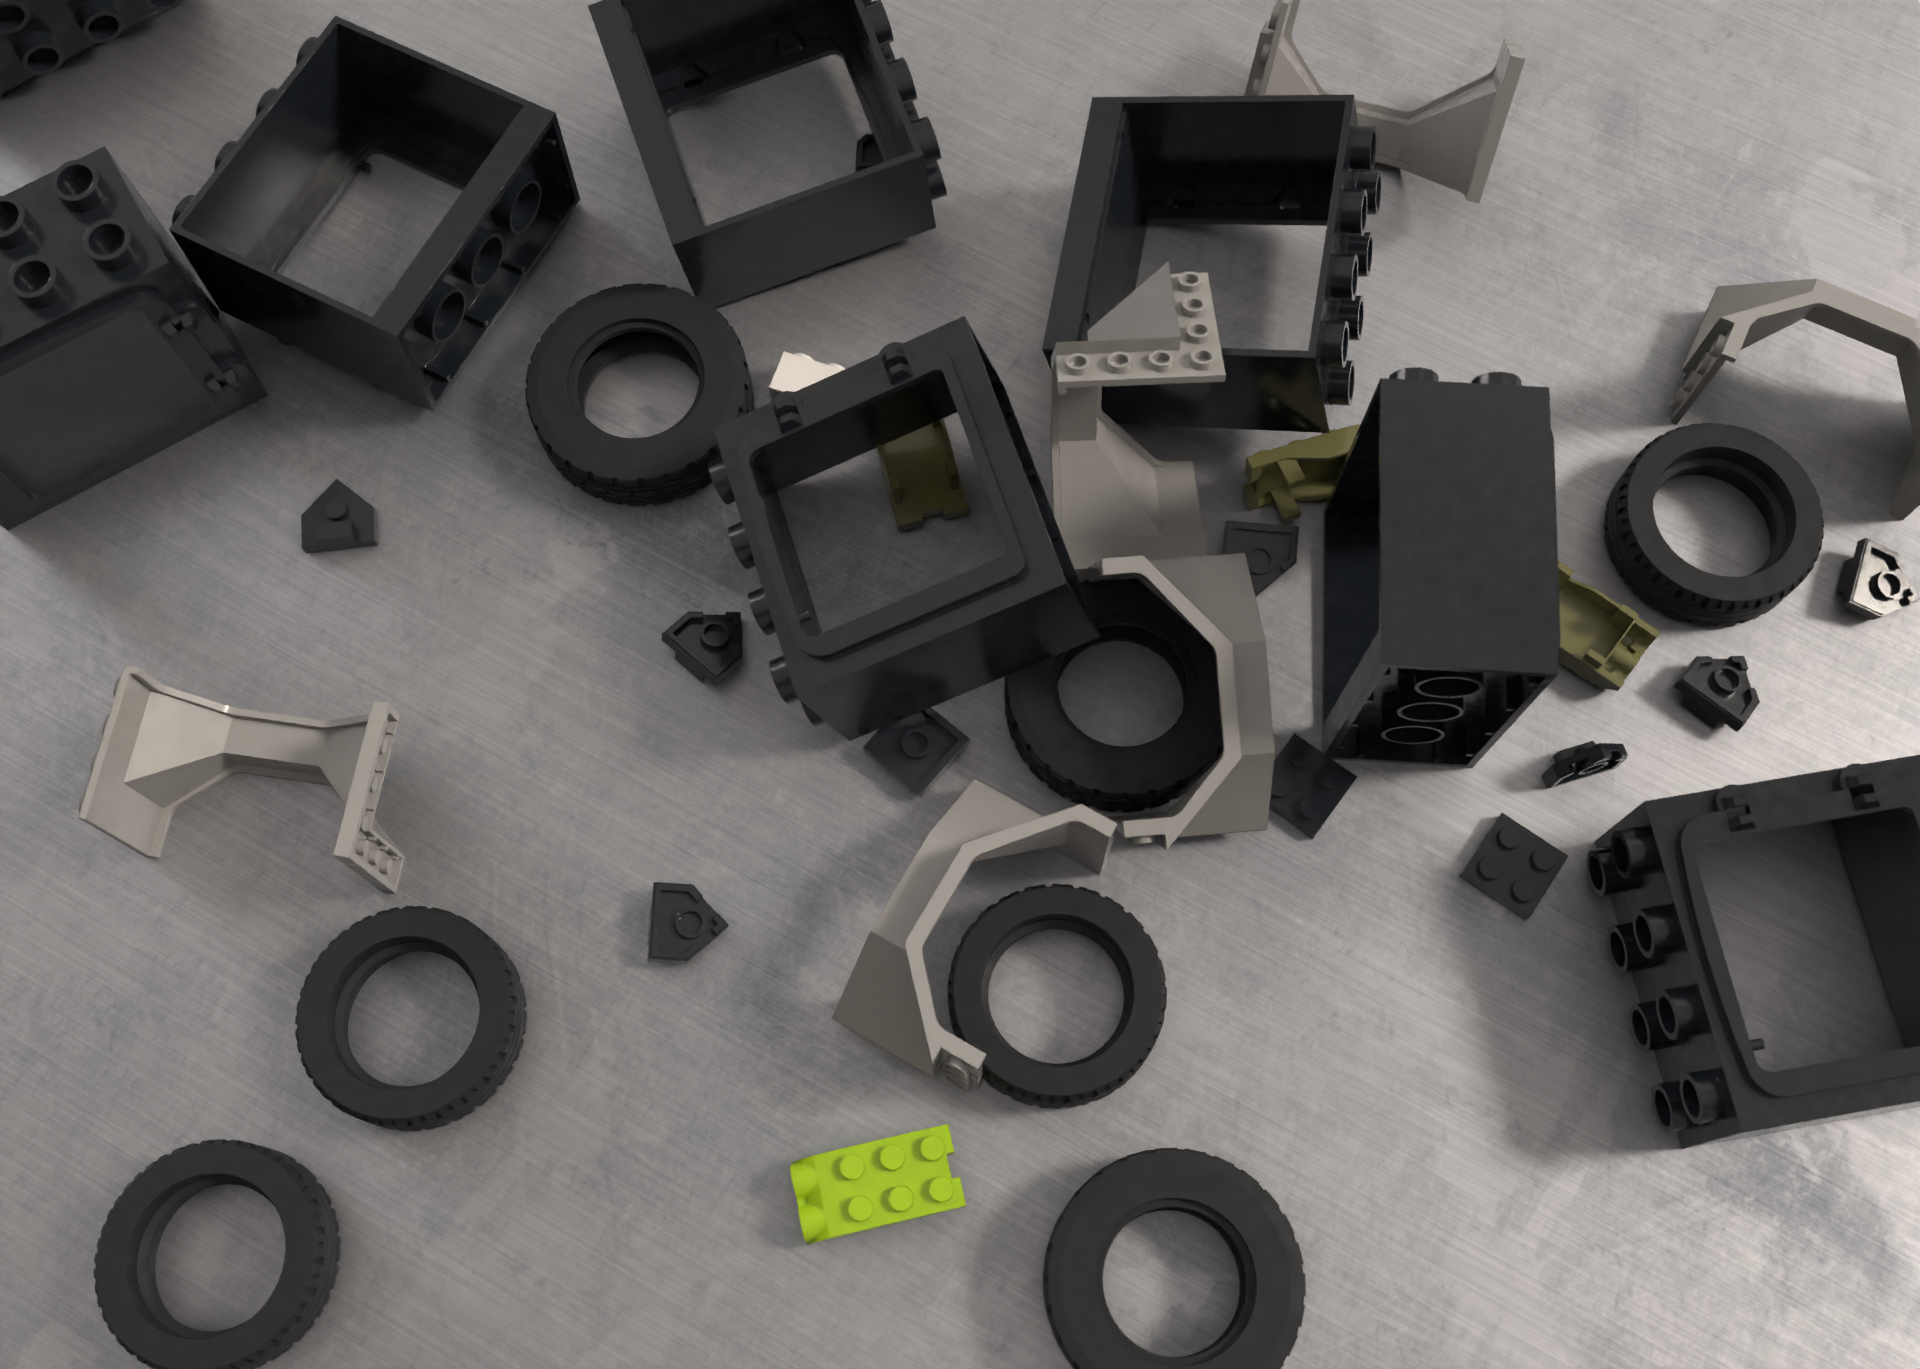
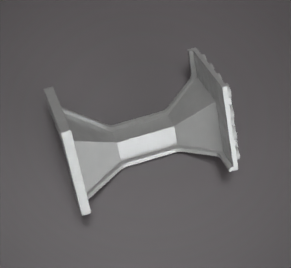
[1244,0,1525,203]
[1051,261,1226,579]
[1670,279,1920,520]
[1088,553,1275,850]
[78,665,405,894]
[832,779,1118,1091]

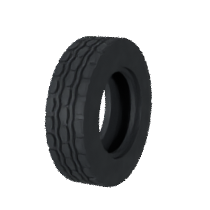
[525,283,754,506]
[1004,578,1223,813]
[1043,1148,1306,1369]

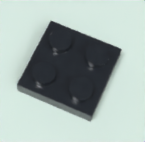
[863,708,970,798]
[1269,733,1357,839]
[1459,813,1569,921]

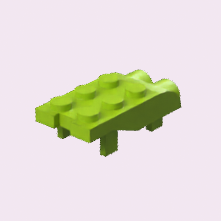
[790,1124,966,1245]

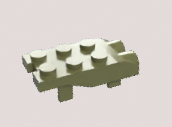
[876,418,969,531]
[1243,424,1360,522]
[1558,561,1660,691]

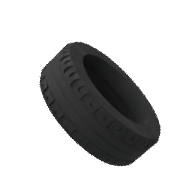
[1604,423,1824,627]
[948,884,1167,1109]
[295,906,527,1131]
[94,1139,341,1369]

